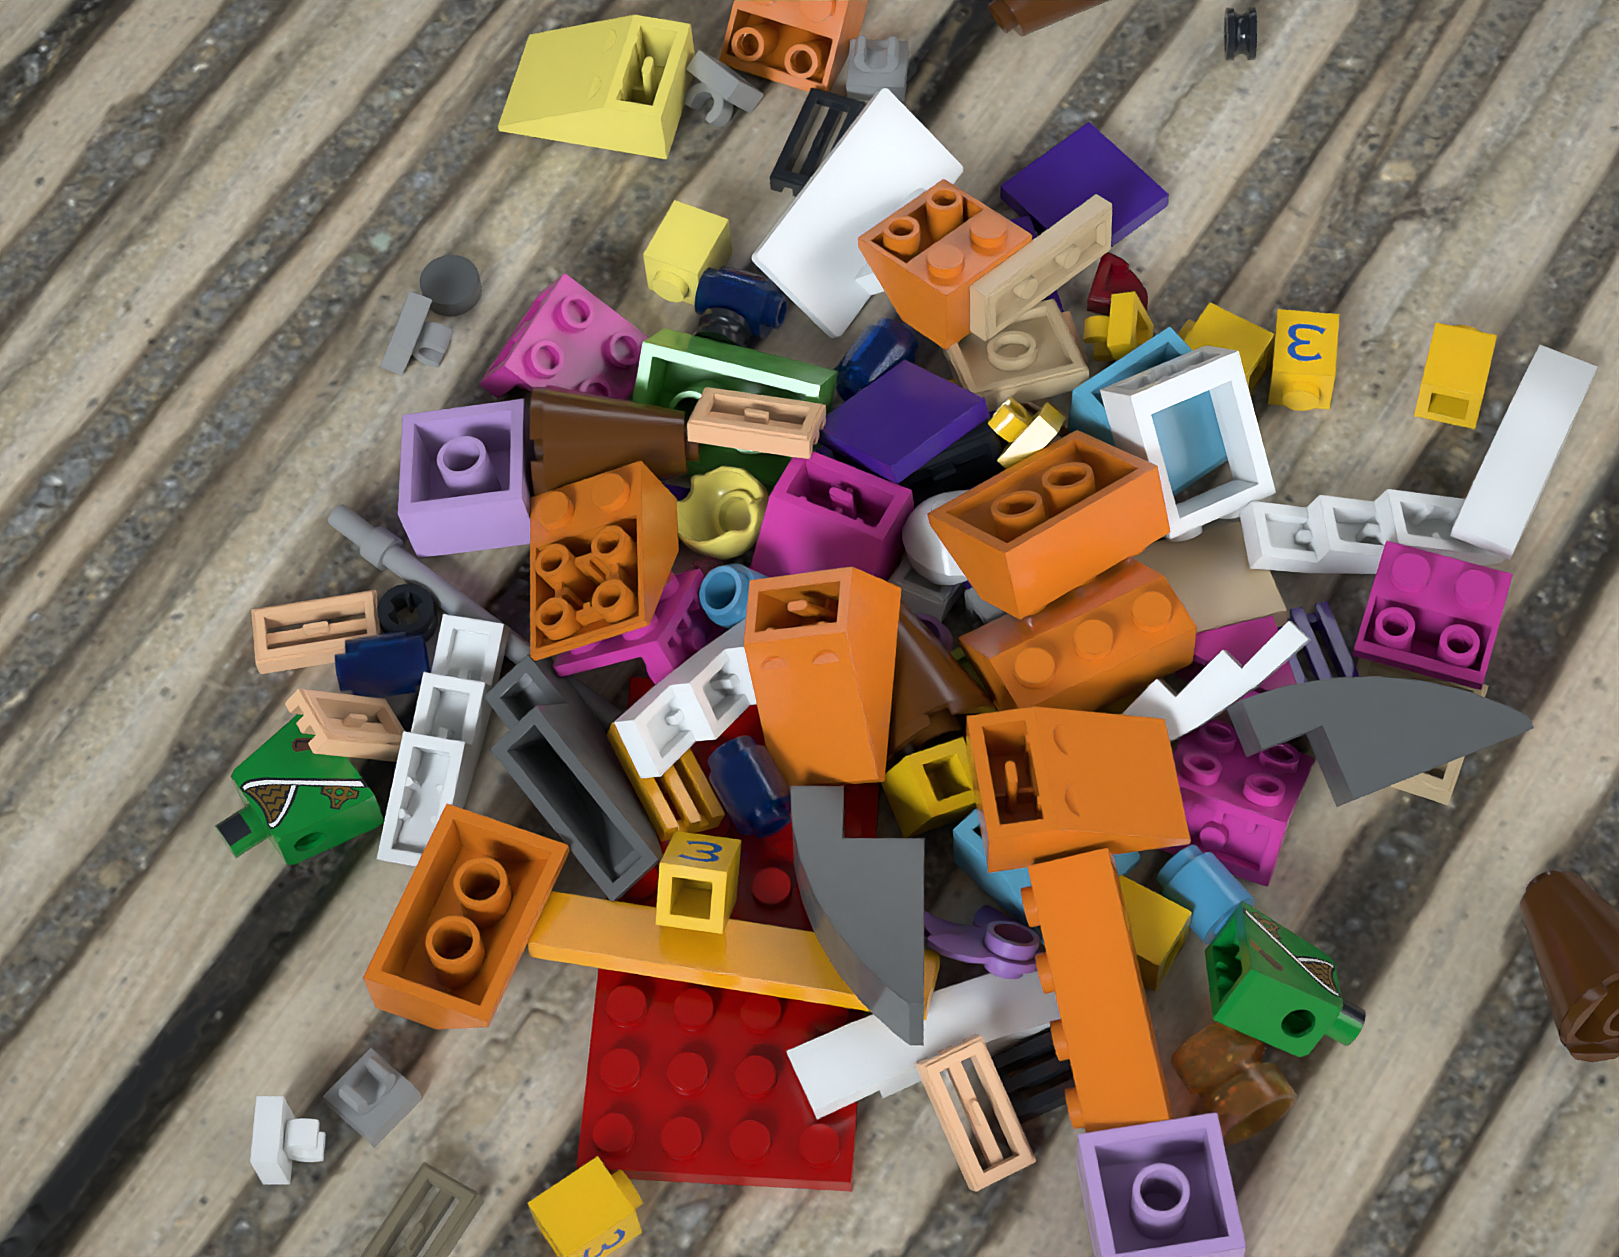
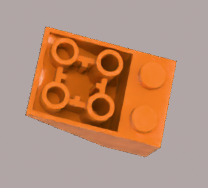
[530,461,679,661]
[743,567,901,790]
[966,706,1191,873]

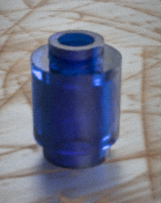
[694,265,789,338]
[834,318,919,402]
[335,629,431,698]
[707,736,791,838]

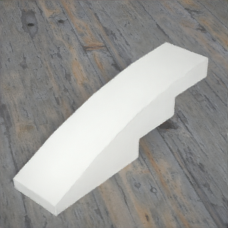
[1450,345,1598,560]
[1239,489,1506,574]
[377,614,510,867]
[614,618,757,778]
[1121,621,1311,743]
[786,971,1061,1119]

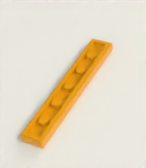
[527,891,940,1020]

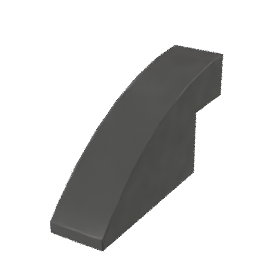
[483,654,663,902]
[1226,676,1534,807]
[790,786,924,1045]

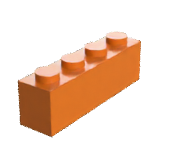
[1021,848,1174,1133]

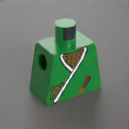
[215,714,384,865]
[1205,901,1366,1057]

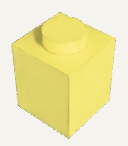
[643,200,733,308]

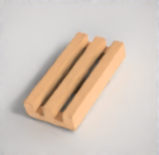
[687,387,826,459]
[251,590,385,674]
[285,688,405,762]
[914,1034,1036,1192]

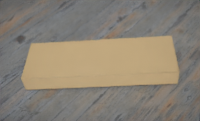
[970,194,1112,341]

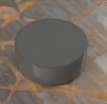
[420,255,482,316]

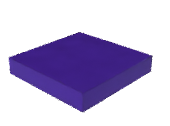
[1000,122,1169,248]
[818,360,990,484]

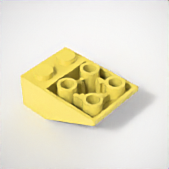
[498,15,695,159]

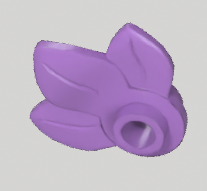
[924,905,1041,979]

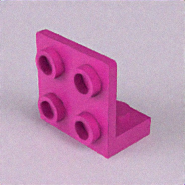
[479,273,649,400]
[552,568,729,684]
[1157,720,1315,887]

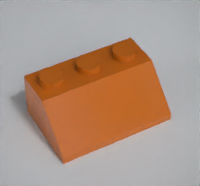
[927,430,1171,620]
[958,557,1197,712]
[363,803,570,1030]

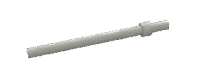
[328,504,623,733]

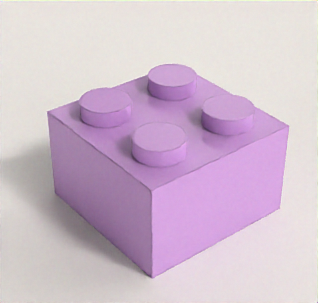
[398,399,535,558]
[1076,1112,1246,1257]

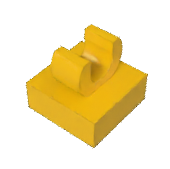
[1083,292,1154,362]
[988,397,1066,469]

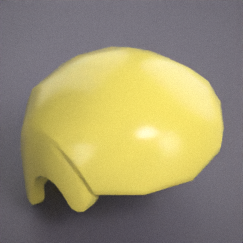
[677,465,769,560]

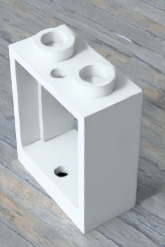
[1100,345,1276,542]

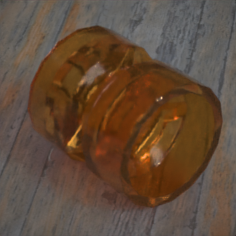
[1170,1021,1298,1146]

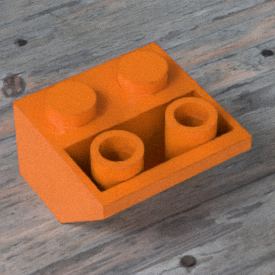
[719,0,868,92]
[858,179,1032,350]

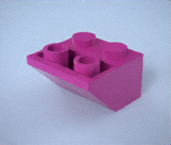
[750,451,914,581]
[1353,541,1513,690]

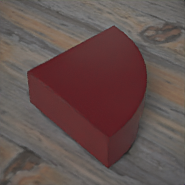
[1087,252,1148,316]

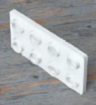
[752,88,963,339]

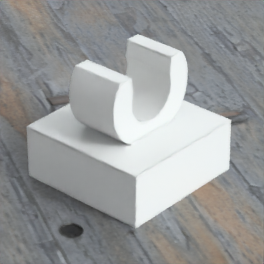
[250,1096,326,1184]

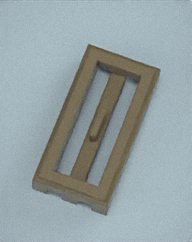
[361,1162,484,1257]

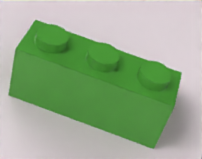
[633,328,838,496]

